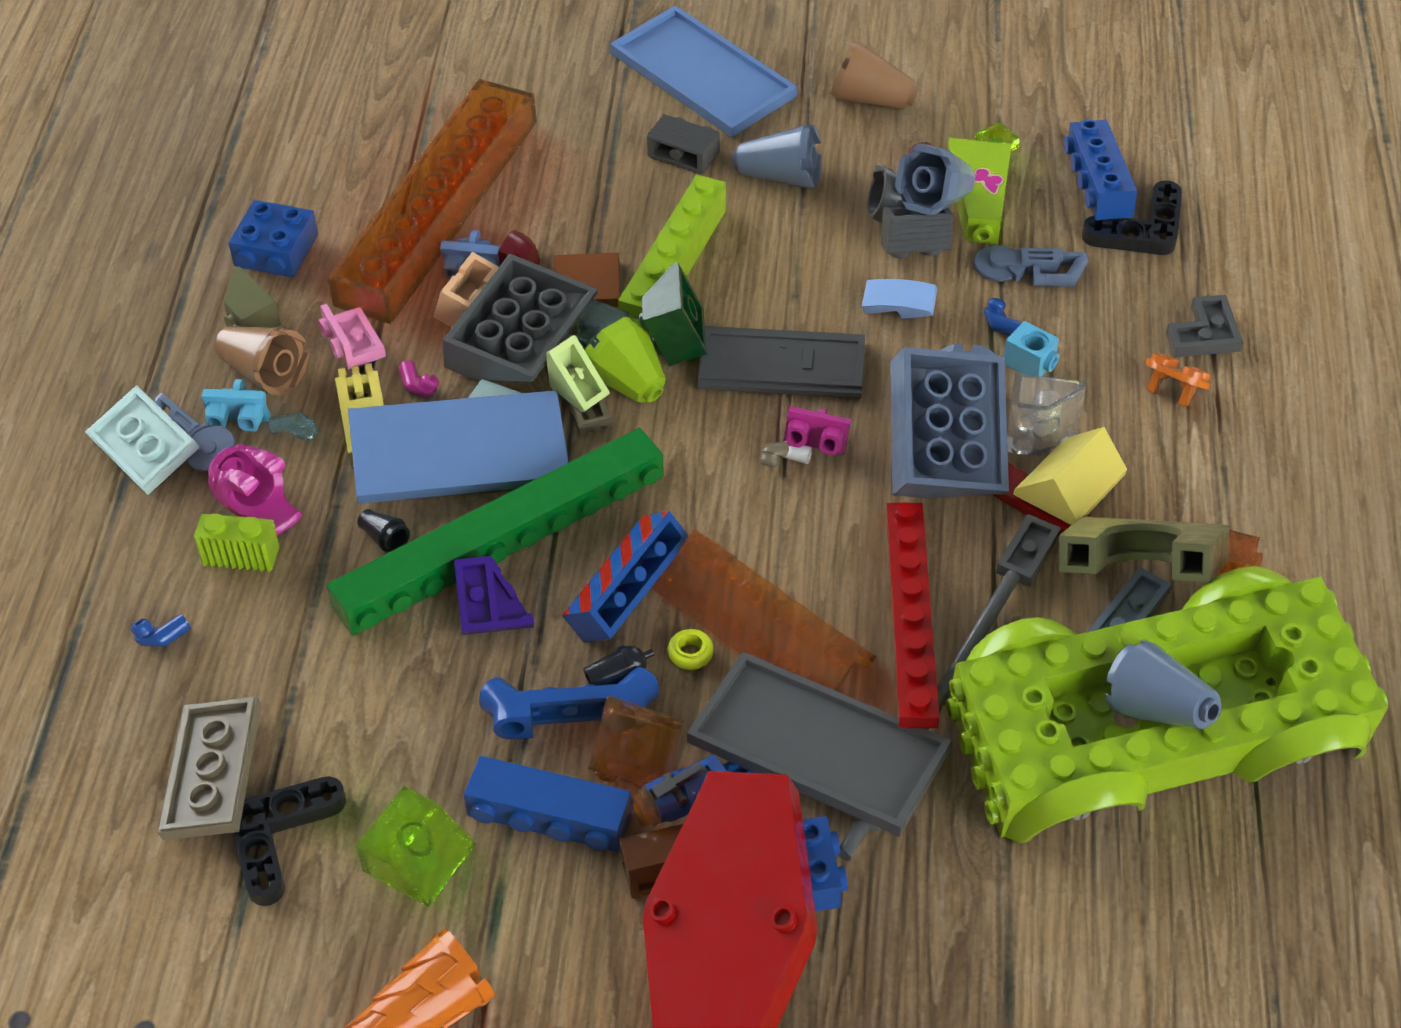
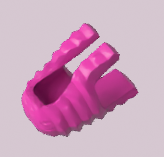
[208,444,303,535]

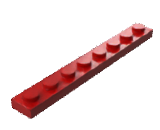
[886,502,939,728]

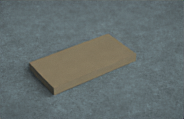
[158,696,261,841]

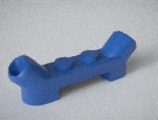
[479,667,659,739]

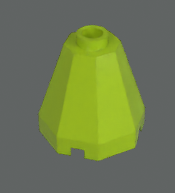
[585,317,666,403]

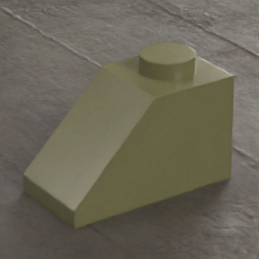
[224,266,281,328]

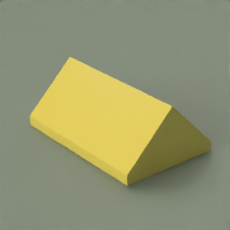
[1013,427,1127,525]

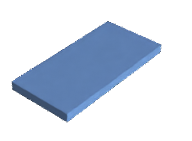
[610,5,798,137]
[348,390,568,504]

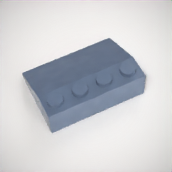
[890,347,1009,498]

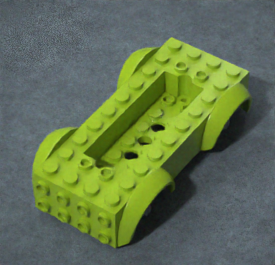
[945,566,1388,843]

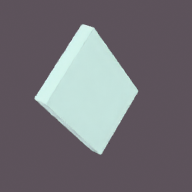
[85,385,200,495]

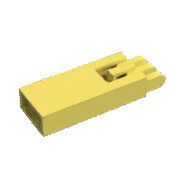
[335,363,384,468]

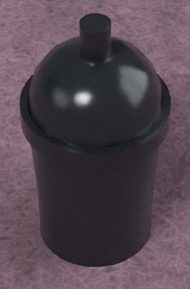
[583,645,655,686]

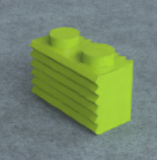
[194,513,280,572]

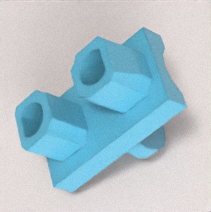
[201,379,271,431]

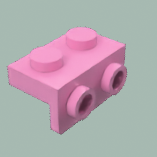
[318,304,386,370]

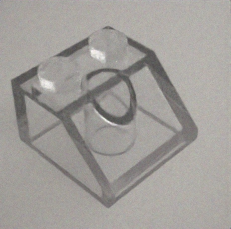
[1007,374,1086,456]

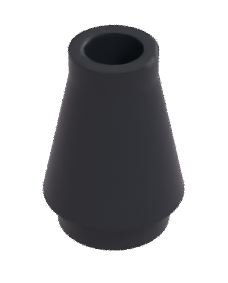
[357,509,410,552]

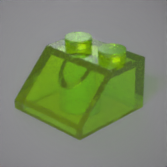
[356,786,475,907]

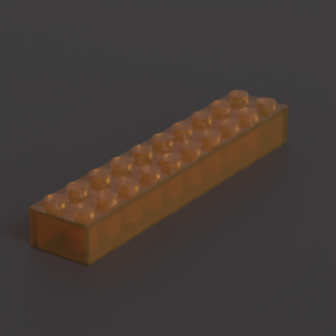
[328,79,537,324]

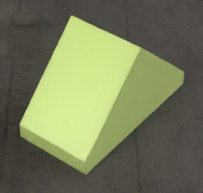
[546,335,610,412]

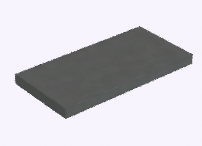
[687,652,952,837]

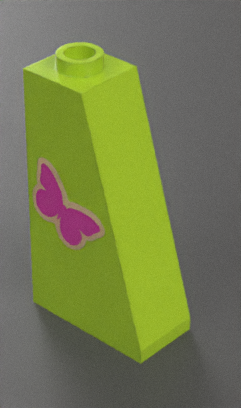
[948,137,1012,245]

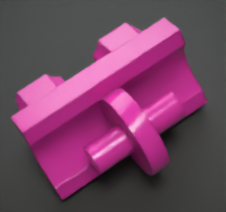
[783,406,852,455]

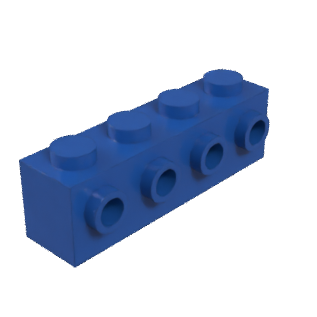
[1064,119,1137,220]

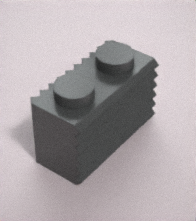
[647,114,720,175]
[881,206,954,258]

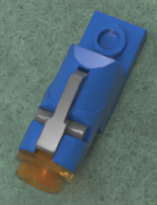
[630,754,755,827]

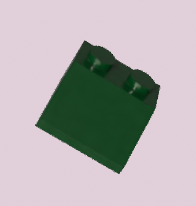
[639,263,707,366]

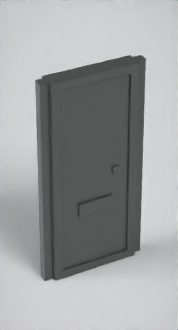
[697,326,865,398]

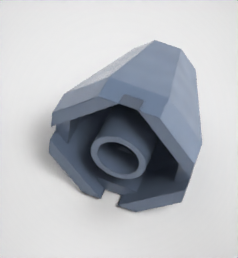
[895,144,976,215]

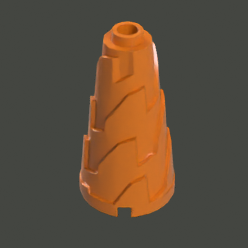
[344,928,496,1028]

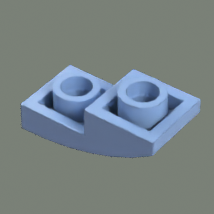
[862,279,938,319]

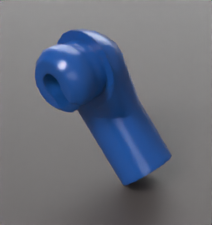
[984,298,1022,336]
[131,614,191,647]

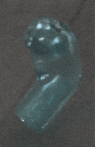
[268,412,317,440]

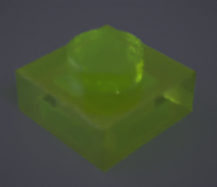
[975,122,1020,151]

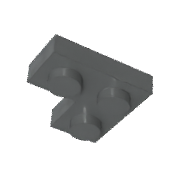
[1166,295,1243,357]

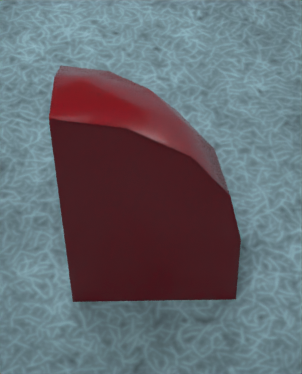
[498,230,540,265]

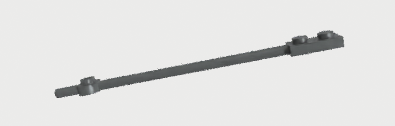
[839,514,1061,861]

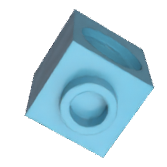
[1004,321,1060,381]

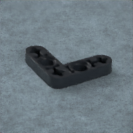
[1082,180,1182,255]
[233,776,346,906]

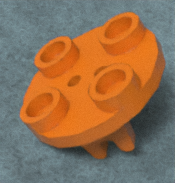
[1145,353,1211,407]

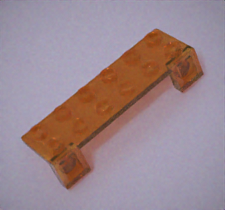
[654,529,877,691]

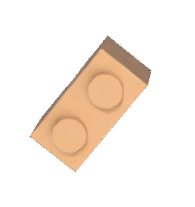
[433,252,499,328]

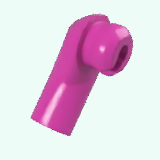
[398,360,439,397]

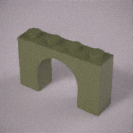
[1059,516,1229,583]

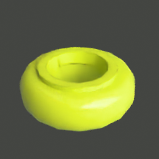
[667,629,714,671]

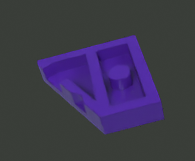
[454,556,534,635]

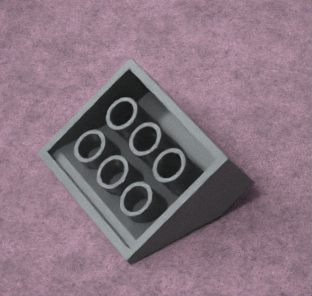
[442,254,598,382]

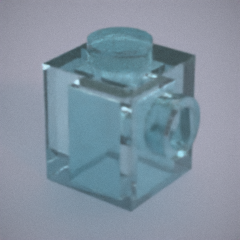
[577,300,629,348]

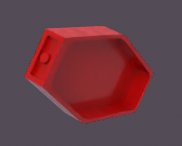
[642,771,818,1028]

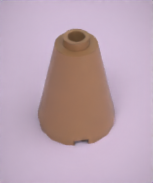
[831,40,919,110]
[215,326,308,396]

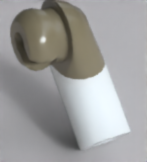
[760,441,812,468]

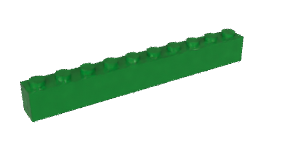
[326,427,664,636]

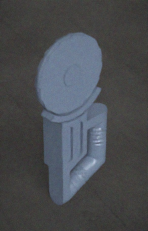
[974,245,1088,287]
[154,392,236,473]

